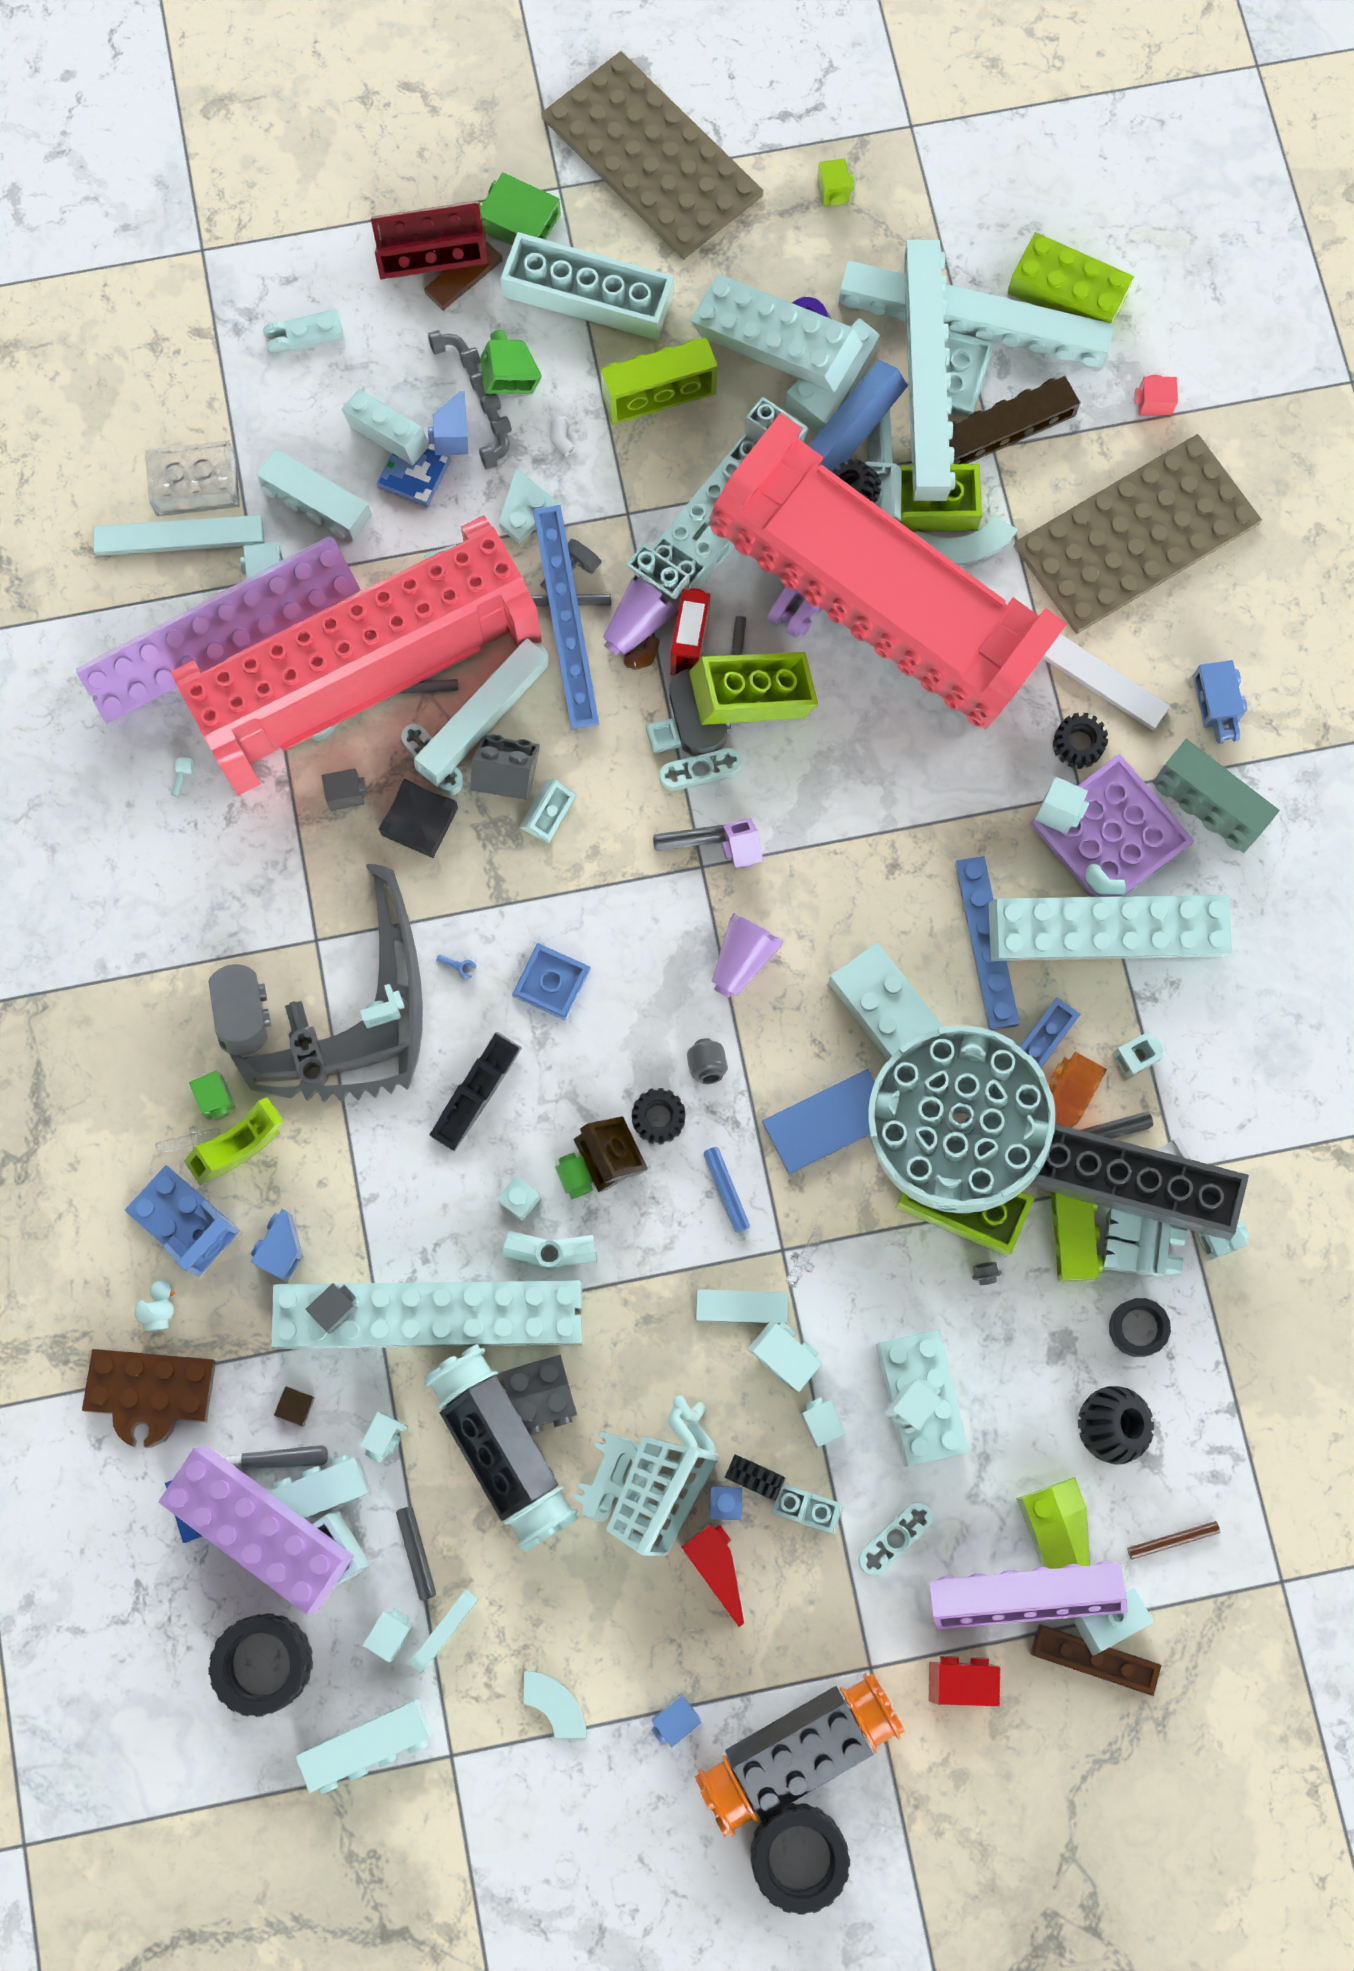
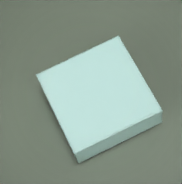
[646,718,681,754]

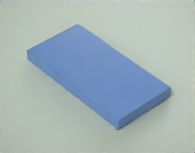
[762,1069,875,1175]

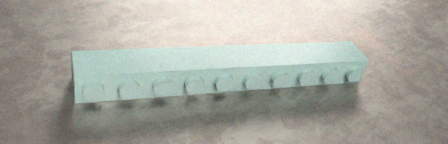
[904,240,955,501]
[838,260,1115,367]

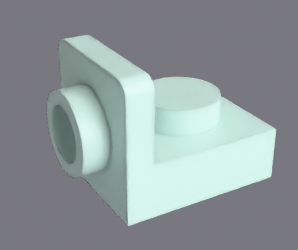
[360,984,404,1029]

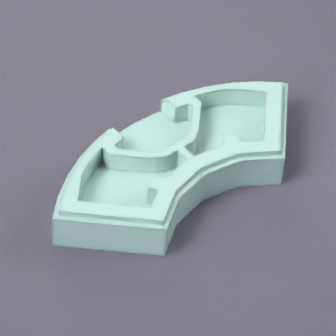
[523,1670,587,1739]

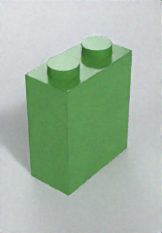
[480,172,561,246]

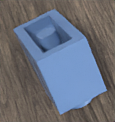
[428,391,468,455]

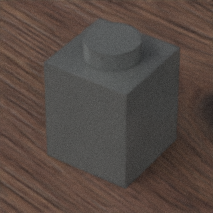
[321,768,368,811]
[305,1283,358,1334]

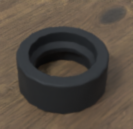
[1109,1298,1171,1357]

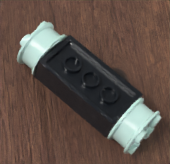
[424,1344,578,1552]

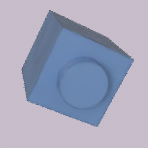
[709,1487,742,1520]
[651,1693,702,1748]

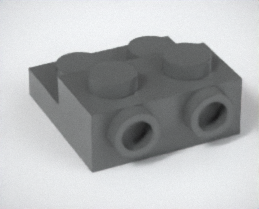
[501,1355,577,1435]

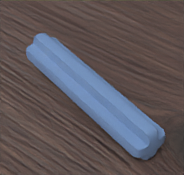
[704,1147,750,1233]

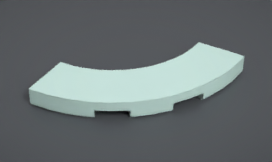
[915,516,1018,567]

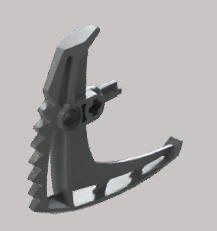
[230,864,423,1102]

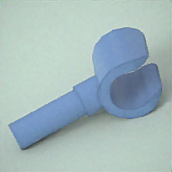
[436,954,476,980]

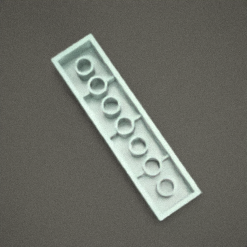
[989,895,1232,961]

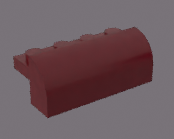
[371,200,488,280]

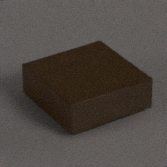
[274,1386,315,1426]

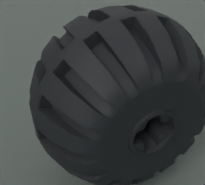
[1078,1386,1154,1465]

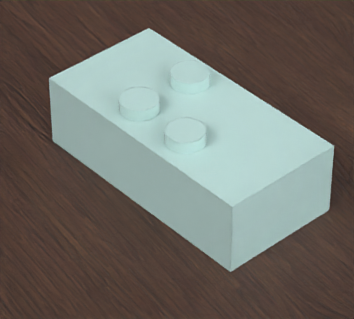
[828,942,943,1062]

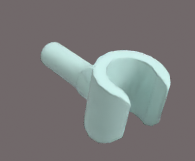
[171,757,195,797]

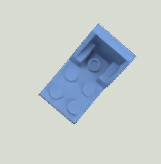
[125,1165,240,1277]

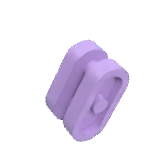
[767,587,822,638]

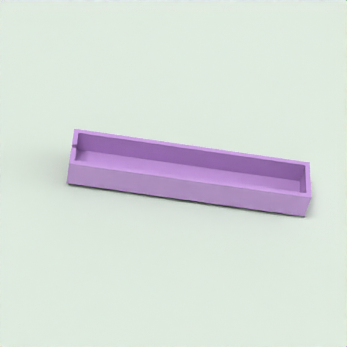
[76,536,361,724]

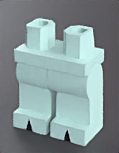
[1101,1209,1187,1277]

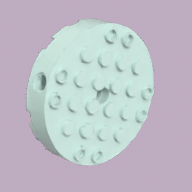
[869,1026,1055,1213]

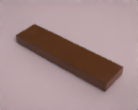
[1030,1623,1162,1696]

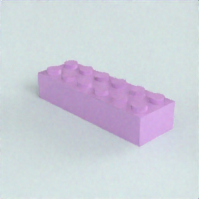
[158,1446,354,1615]

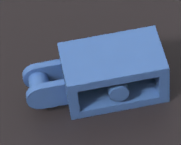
[1193,660,1247,744]

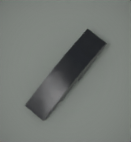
[429,1032,522,1151]

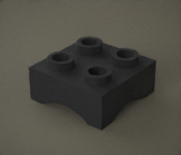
[379,778,458,858]

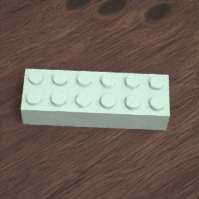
[500,232,674,341]
[690,274,863,392]

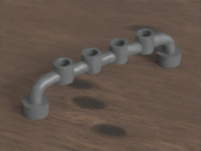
[428,330,512,470]

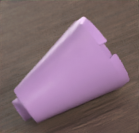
[603,575,678,656]
[711,913,784,998]

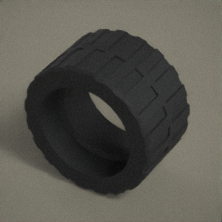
[208,1613,313,1717]
[750,1803,850,1915]

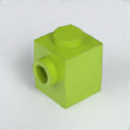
[817,158,855,206]

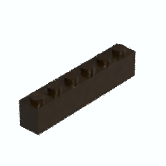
[949,376,1081,464]

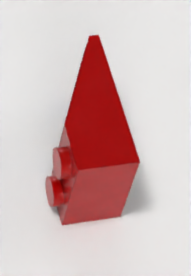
[681,1523,744,1627]

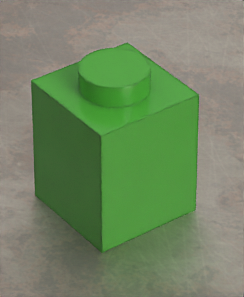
[189,1070,236,1120]

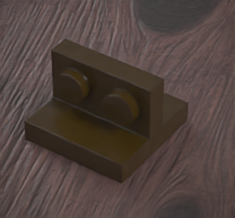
[573,1116,648,1193]

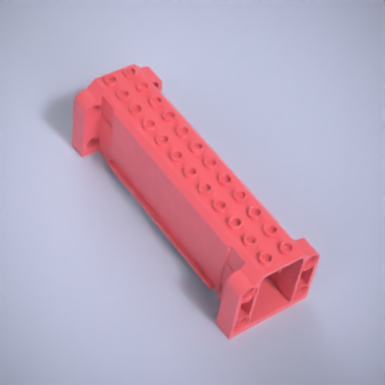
[708,413,1067,730]
[170,515,542,796]

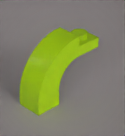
[184,1097,284,1185]

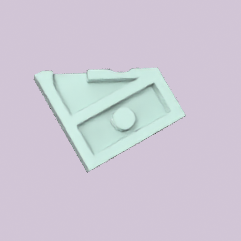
[499,469,557,544]

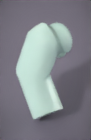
[1085,864,1126,894]

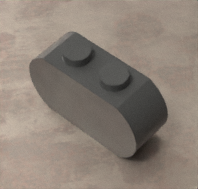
[669,668,731,756]
[208,964,271,1056]

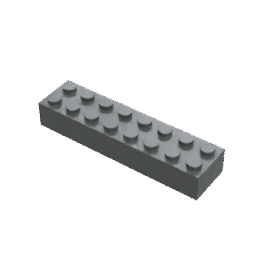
[1028,1124,1249,1241]

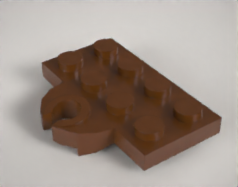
[82,1349,216,1448]

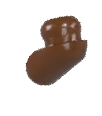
[623,636,660,670]

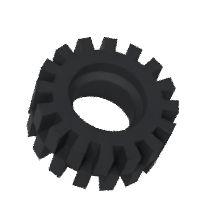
[832,459,881,503]
[1053,712,1108,769]
[632,1088,685,1145]
[724,1454,785,1501]

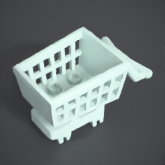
[573,1395,720,1556]

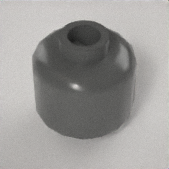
[687,1038,728,1085]

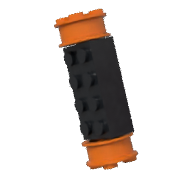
[695,1673,905,1837]

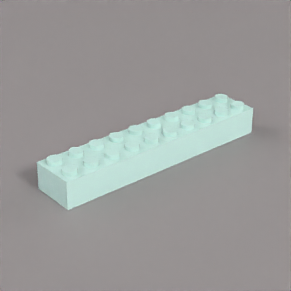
[271,1280,583,1349]

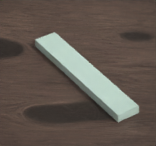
[94,515,264,556]

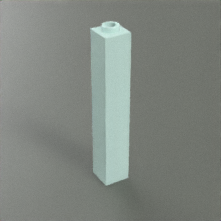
[414,638,549,787]

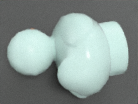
[135,1281,176,1332]

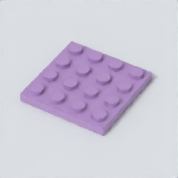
[1030,754,1195,897]

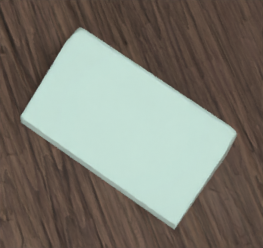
[519,779,577,843]

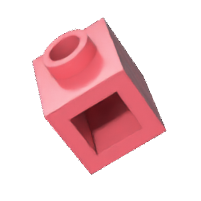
[1134,375,1178,416]

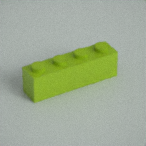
[1051,1192,1103,1282]

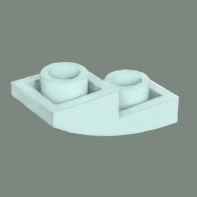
[772,1484,843,1534]

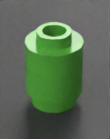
[555,1152,593,1200]

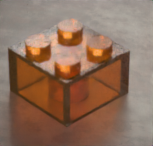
[1049,1052,1107,1128]

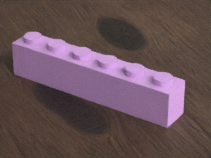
[930,1561,1128,1630]

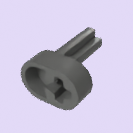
[540,538,602,592]

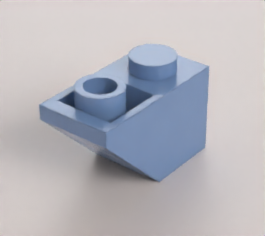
[251,1209,303,1282]

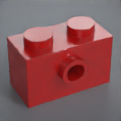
[929,1656,1000,1707]

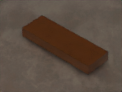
[424,242,503,311]

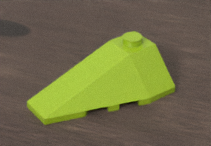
[1017,1477,1090,1620]

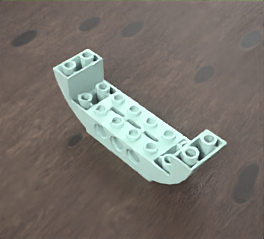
[626,397,808,600]

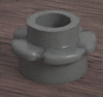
[972,1262,1002,1285]

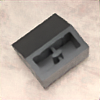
[470,734,540,800]

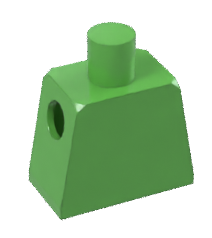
[480,330,542,394]

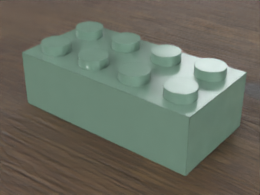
[1152,739,1280,853]

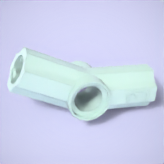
[502,1231,597,1270]

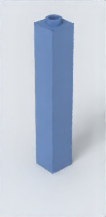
[809,360,908,474]

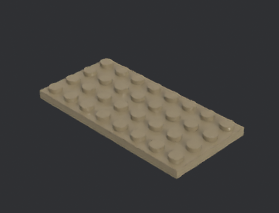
[541,51,763,260]
[1014,434,1262,634]

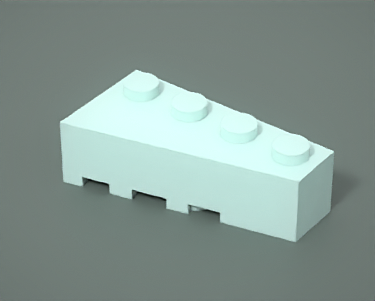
[785,318,880,435]

